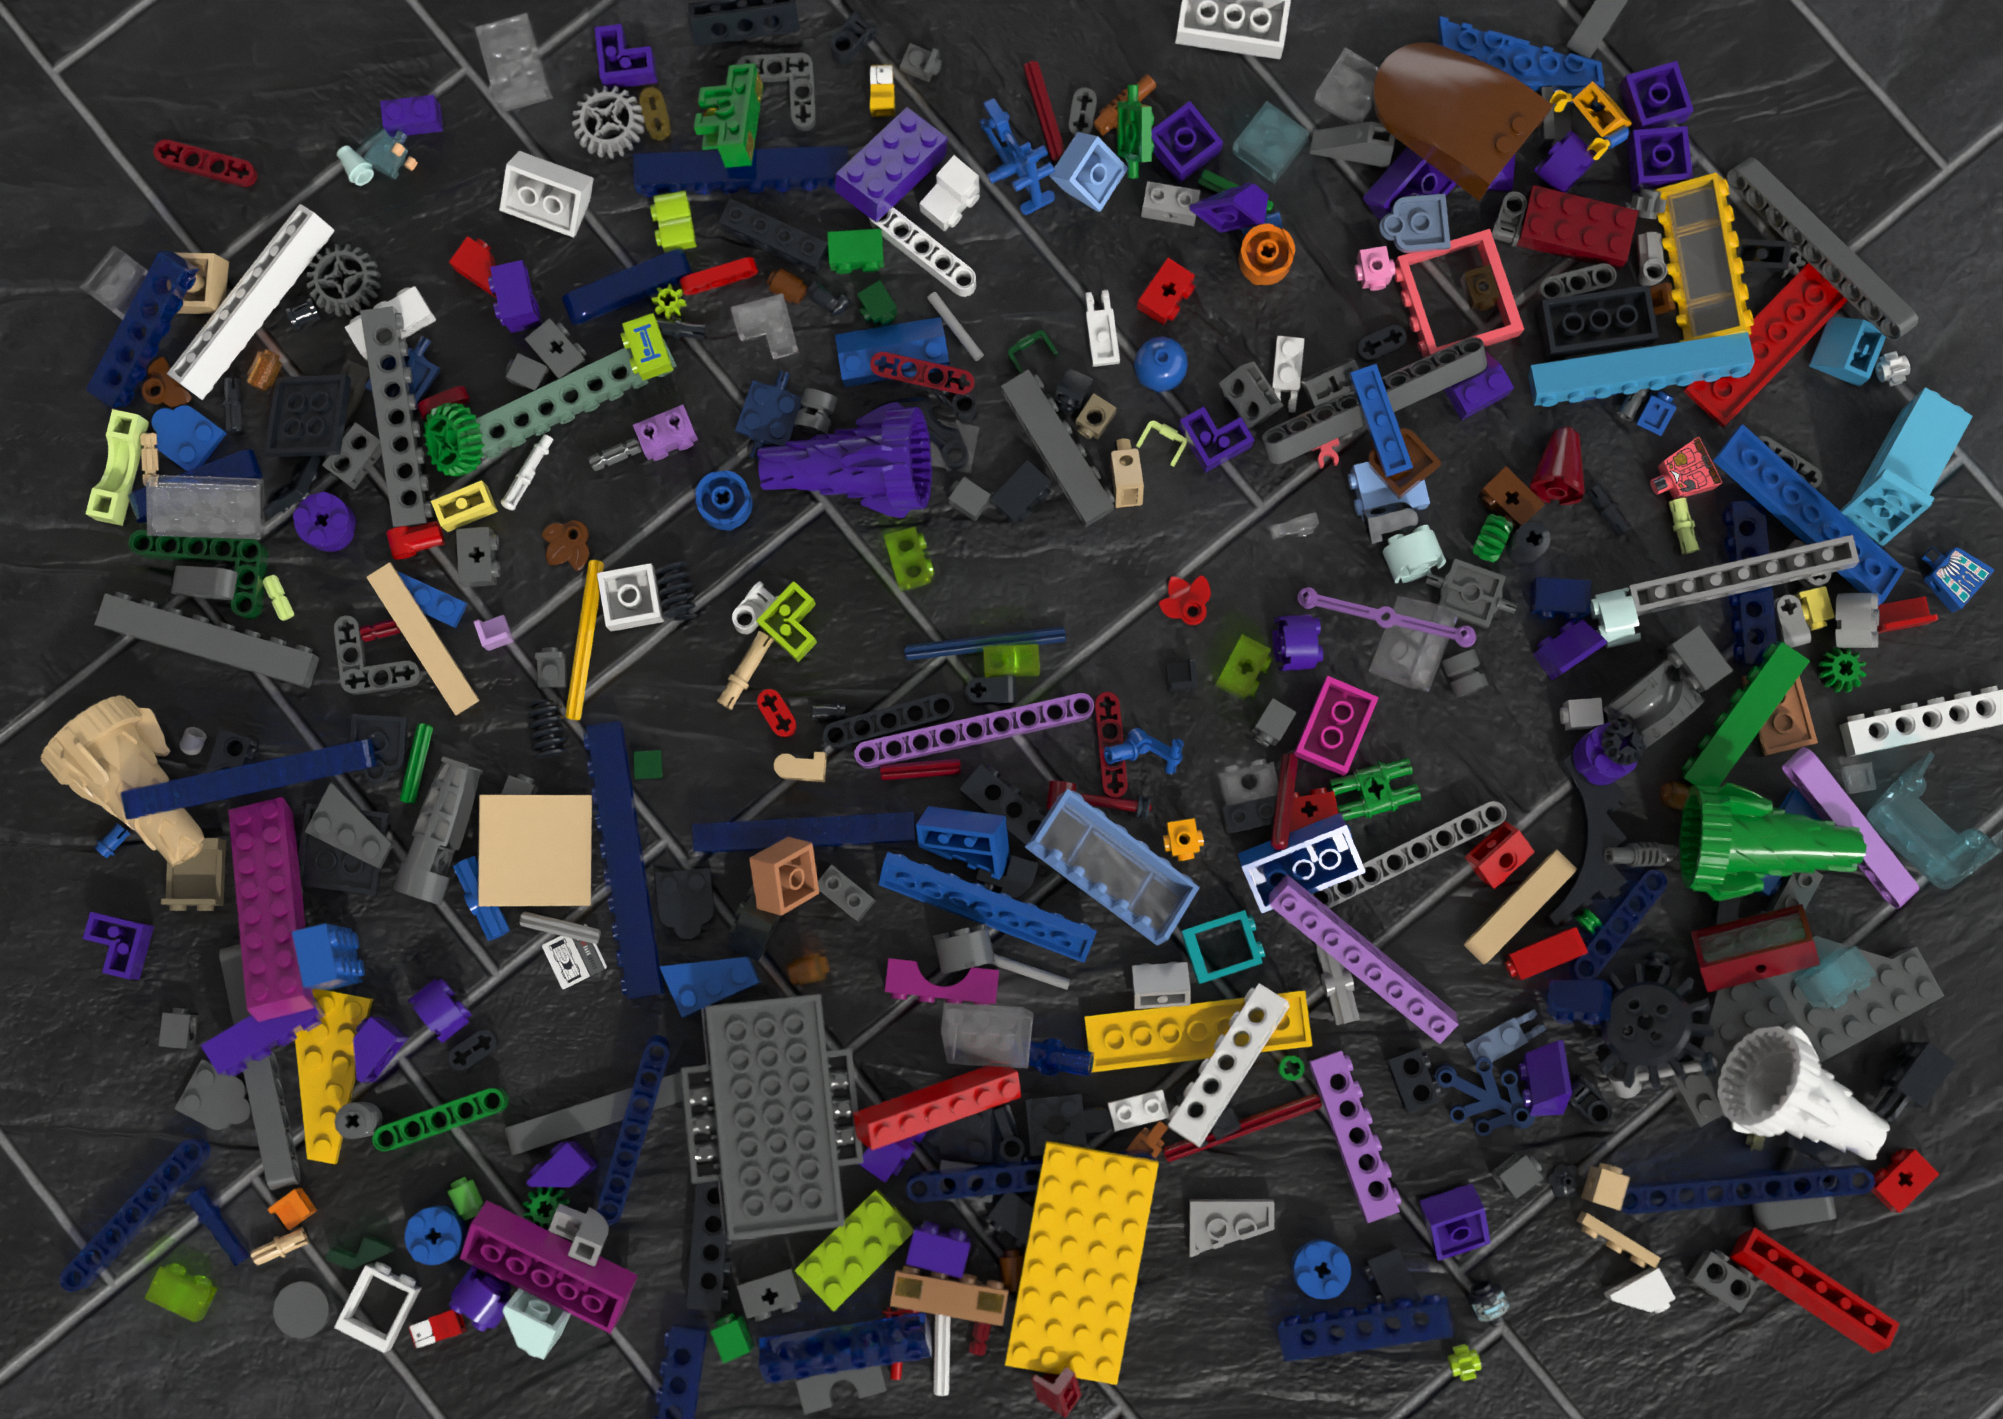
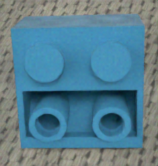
[1809,317,1886,387]

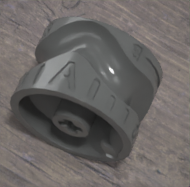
[1603,658,1705,749]

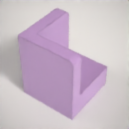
[474,615,514,651]

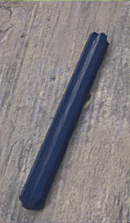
[904,627,1066,660]

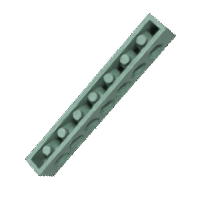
[476,339,677,459]

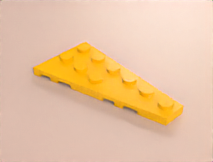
[295,988,373,1164]

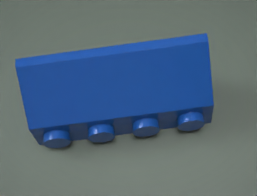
[835,317,950,388]

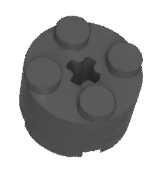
[933,924,995,974]

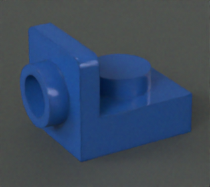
[1636,390,1677,436]

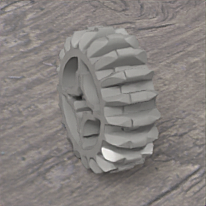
[572,85,645,159]

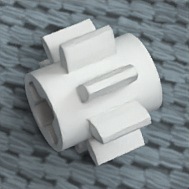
[1876,351,1910,387]

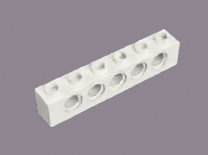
[1839,686,2003,757]
[1168,984,1290,1147]

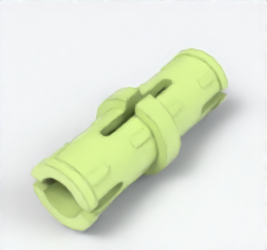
[1668,498,1700,555]

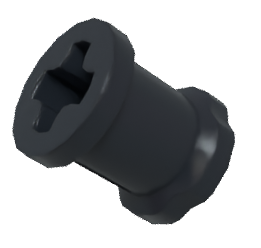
[286,297,322,330]

